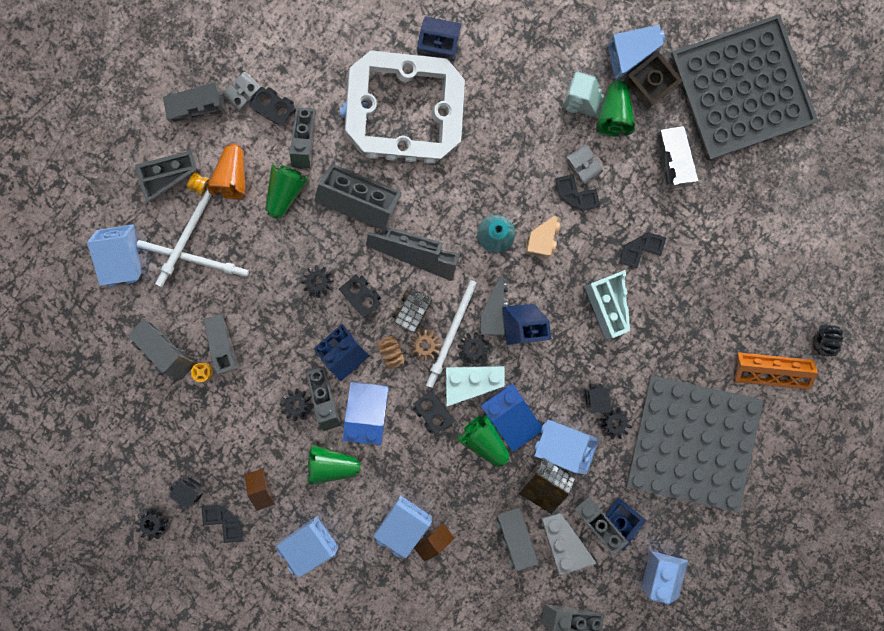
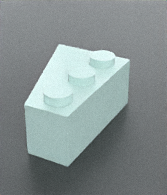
[562,71,605,118]
[584,270,630,340]
[446,366,505,406]

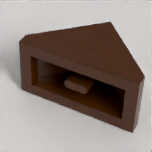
[245,468,275,511]
[414,523,454,562]

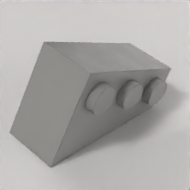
[540,510,597,575]

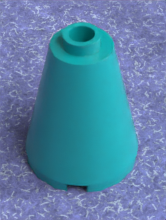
[477,215,515,253]

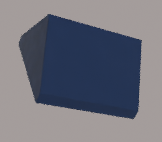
[605,498,647,551]

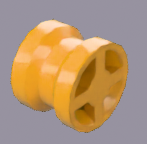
[187,172,210,196]
[191,363,213,382]

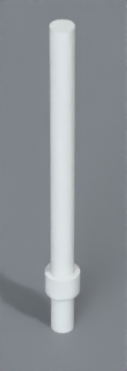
[155,189,212,287]
[137,240,249,278]
[426,280,477,388]

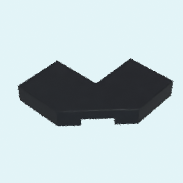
[554,174,601,212]
[618,232,666,269]
[201,504,244,543]

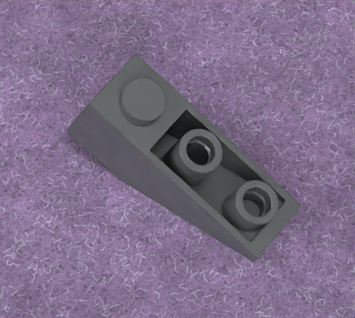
[289,107,316,169]
[480,276,508,335]
[204,313,240,374]
[306,367,342,431]
[575,497,628,555]
[541,604,605,631]

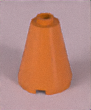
[207,144,246,200]

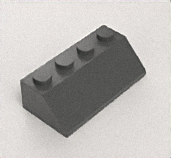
[314,164,402,231]

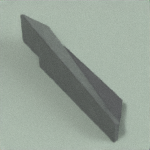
[366,227,460,281]

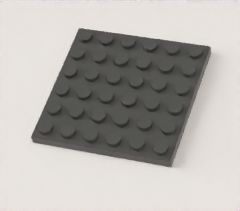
[670,14,818,160]
[626,375,764,512]

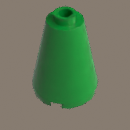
[596,81,635,137]
[265,163,309,219]
[458,414,510,467]
[307,445,360,485]

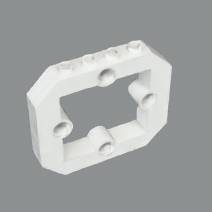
[344,50,465,164]

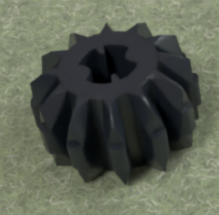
[301,265,334,298]
[814,324,844,357]
[458,332,490,364]
[280,388,313,421]
[599,407,632,439]
[135,507,169,541]

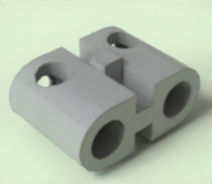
[223,72,261,112]
[566,144,603,185]

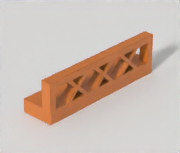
[734,352,818,390]

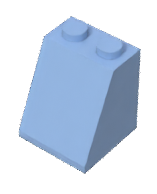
[608,25,665,81]
[87,224,142,287]
[534,420,600,474]
[374,495,432,558]
[277,516,339,578]
[641,551,688,604]

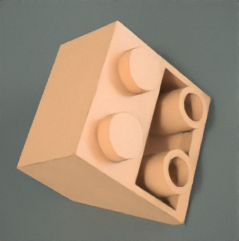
[525,216,560,258]

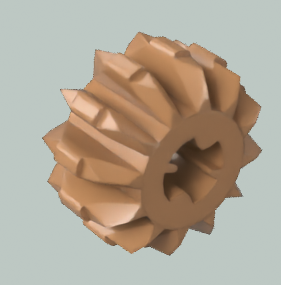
[409,329,442,362]
[378,336,405,369]

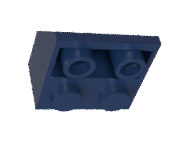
[417,16,462,62]
[502,304,552,345]
[314,324,369,381]

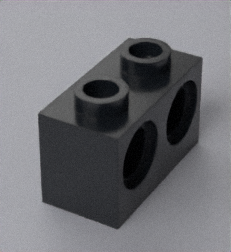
[249,87,296,129]
[339,274,382,319]
[584,383,611,414]
[413,389,455,435]
[168,475,207,510]

